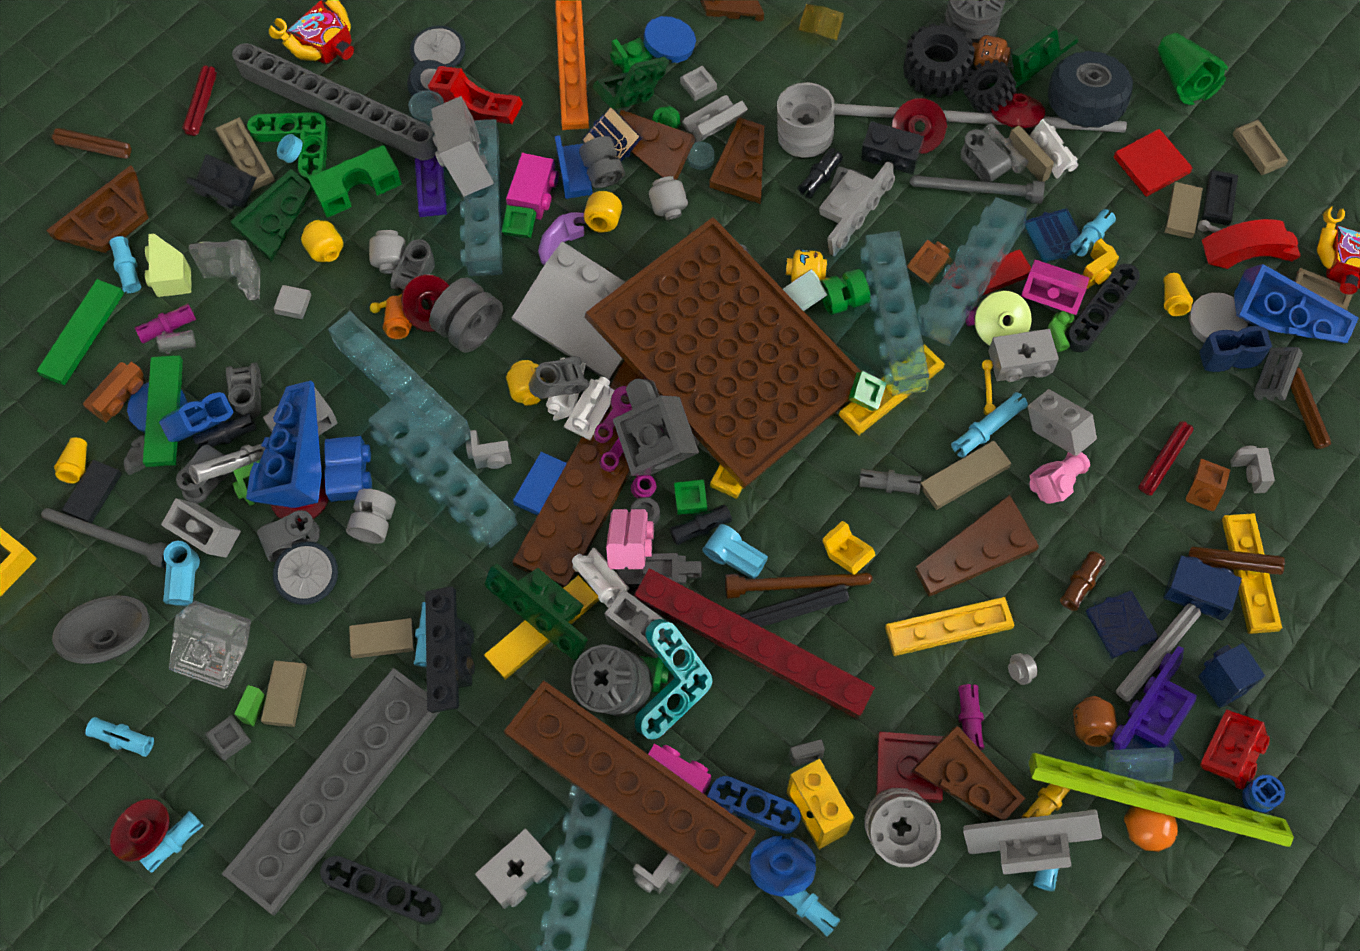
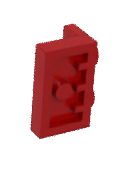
[1200,709,1270,790]

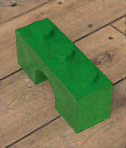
[308,145,402,218]

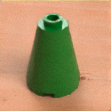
[1158,33,1228,105]

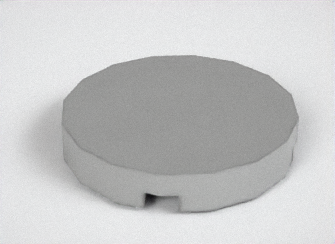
[1188,292,1248,343]

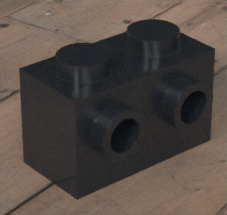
[861,121,924,175]

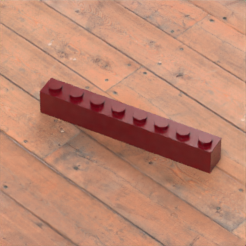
[634,568,875,720]

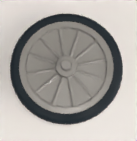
[410,26,466,68]
[273,542,338,605]

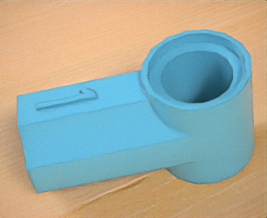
[702,524,768,579]
[163,540,200,606]

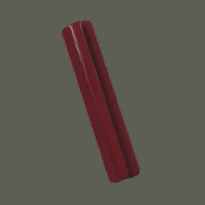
[183,65,217,136]
[1138,421,1194,496]

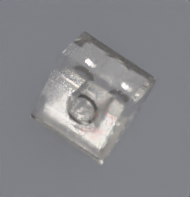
[169,601,251,689]

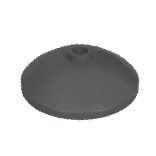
[52,596,150,664]

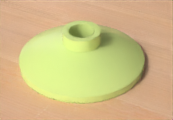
[975,291,1031,346]

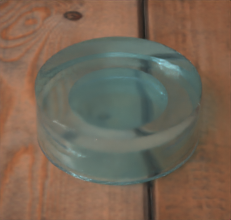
[687,142,714,170]

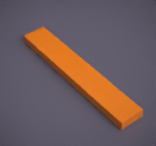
[555,0,589,130]

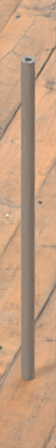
[834,104,1127,133]

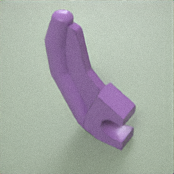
[538,212,585,265]

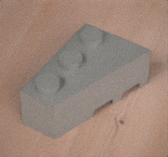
[430,96,494,197]

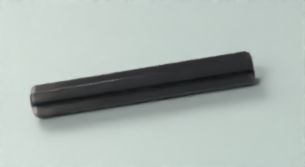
[739,584,849,627]

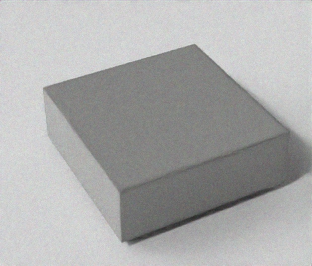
[680,66,717,101]
[274,285,311,319]

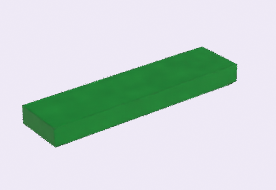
[37,279,124,386]
[143,355,183,467]

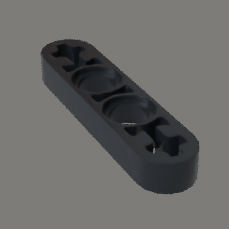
[1067,264,1140,352]
[320,856,443,925]

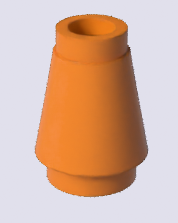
[383,296,412,339]

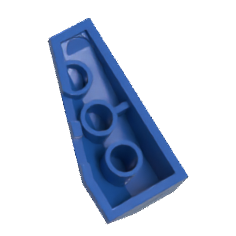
[246,381,322,508]

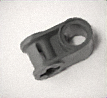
[960,129,1012,182]
[390,239,435,290]
[528,356,589,399]
[226,362,262,420]
[176,445,230,504]
[257,510,321,562]

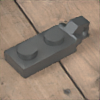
[617,553,702,588]

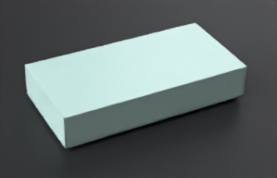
[783,269,828,311]

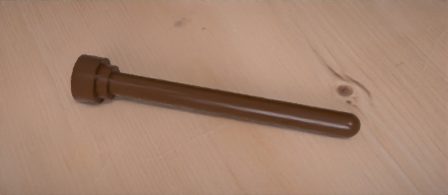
[725,573,873,599]

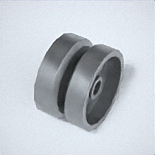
[429,277,503,353]

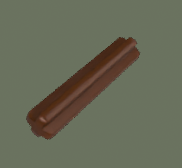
[52,128,132,159]
[1290,367,1331,449]
[1189,546,1285,575]

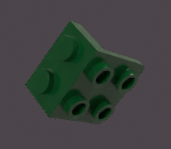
[593,57,669,110]

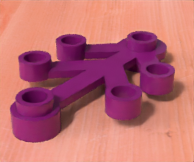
[594,386,664,499]

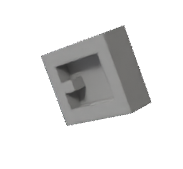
[1230,446,1275,493]

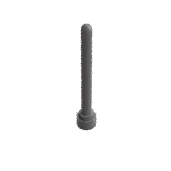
[910,176,1045,204]
[41,508,168,569]

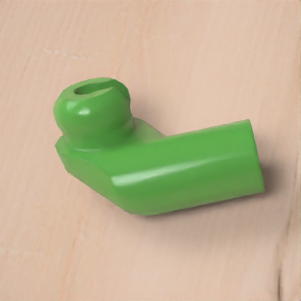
[1047,311,1074,352]

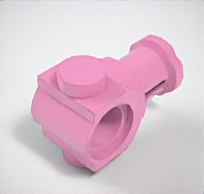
[1029,452,1090,504]

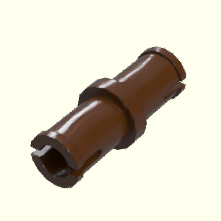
[1060,551,1106,611]

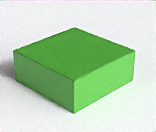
[234,685,266,727]

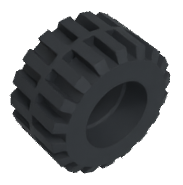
[903,23,974,97]

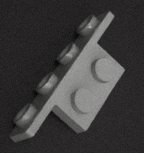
[819,162,895,256]
[963,810,1102,874]

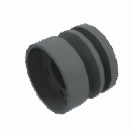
[944,0,1005,46]
[571,644,652,717]

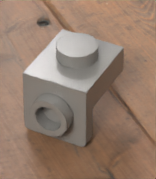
[466,430,512,469]
[632,854,684,894]

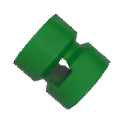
[820,268,870,315]

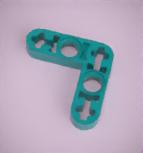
[634,619,712,740]

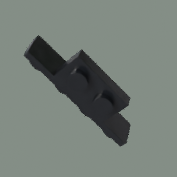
[425,586,475,713]

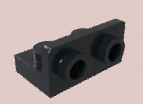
[186,154,257,209]

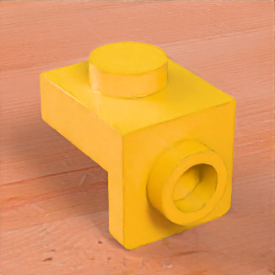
[1082,238,1119,289]
[822,521,875,575]

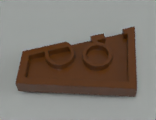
[611,110,695,180]
[709,117,764,204]
[910,726,1025,821]

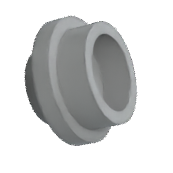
[1008,653,1037,685]

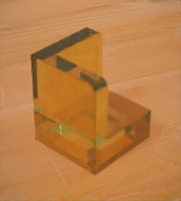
[799,4,844,40]

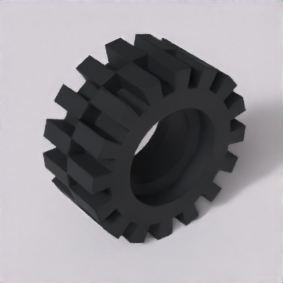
[963,60,1017,113]

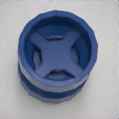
[1242,775,1285,814]

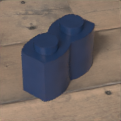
[1199,326,1272,372]

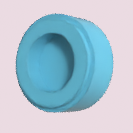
[277,134,302,163]

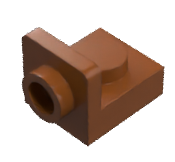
[906,239,953,285]
[1186,459,1230,511]

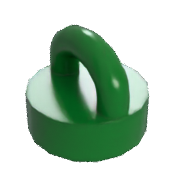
[652,106,681,129]

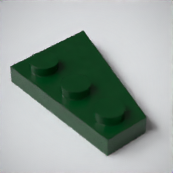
[231,169,312,262]

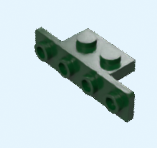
[986,25,1079,90]
[484,563,588,661]

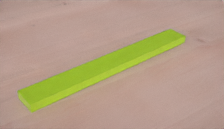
[1029,753,1294,847]

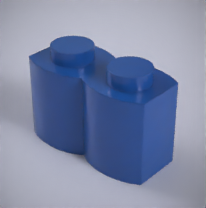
[159,393,233,442]
[325,436,372,502]

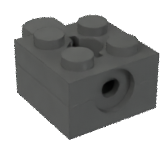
[613,379,699,476]

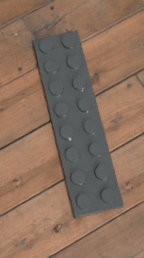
[222,668,440,916]

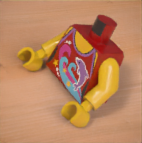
[269,0,354,64]
[1317,207,1360,295]

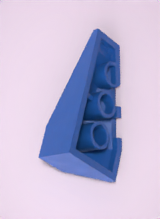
[1234,264,1359,344]

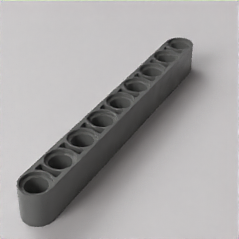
[232,43,437,160]

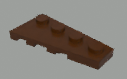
[915,495,1039,597]

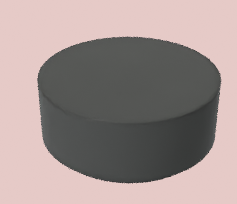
[630,497,660,526]

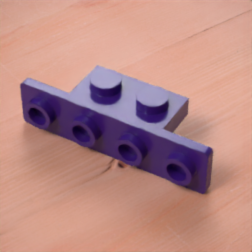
[1112,646,1197,757]

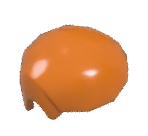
[1124,805,1178,852]

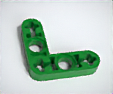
[247,112,328,186]

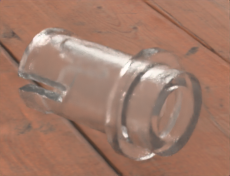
[157,330,196,354]

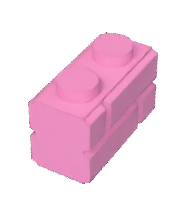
[606,509,654,569]

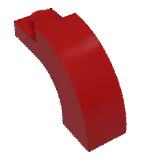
[427,66,523,129]
[1202,219,1301,269]

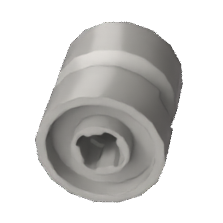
[346,489,396,544]

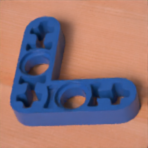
[707,776,801,834]

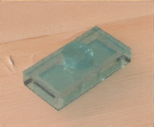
[1105,747,1175,782]

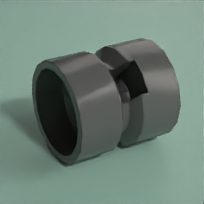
[579,136,625,188]

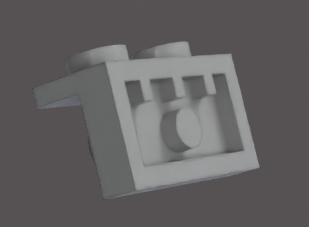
[682,95,748,144]

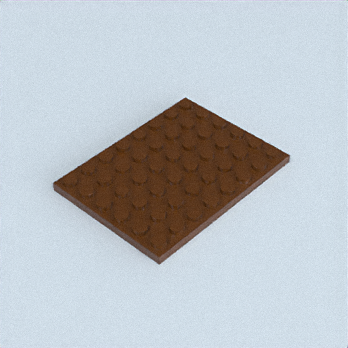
[584,217,861,489]

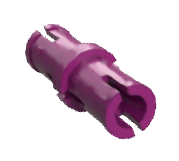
[135,303,196,344]
[958,684,984,750]

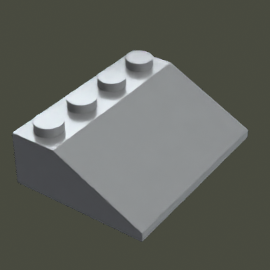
[512,241,625,380]

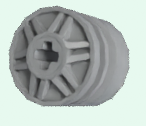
[777,82,835,158]
[865,788,941,867]

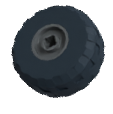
[1048,51,1133,128]

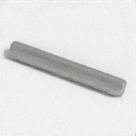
[1116,603,1201,702]

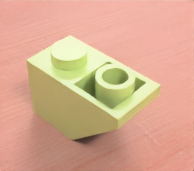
[145,234,191,297]

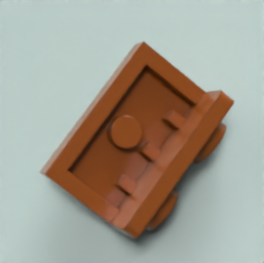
[83,362,145,423]

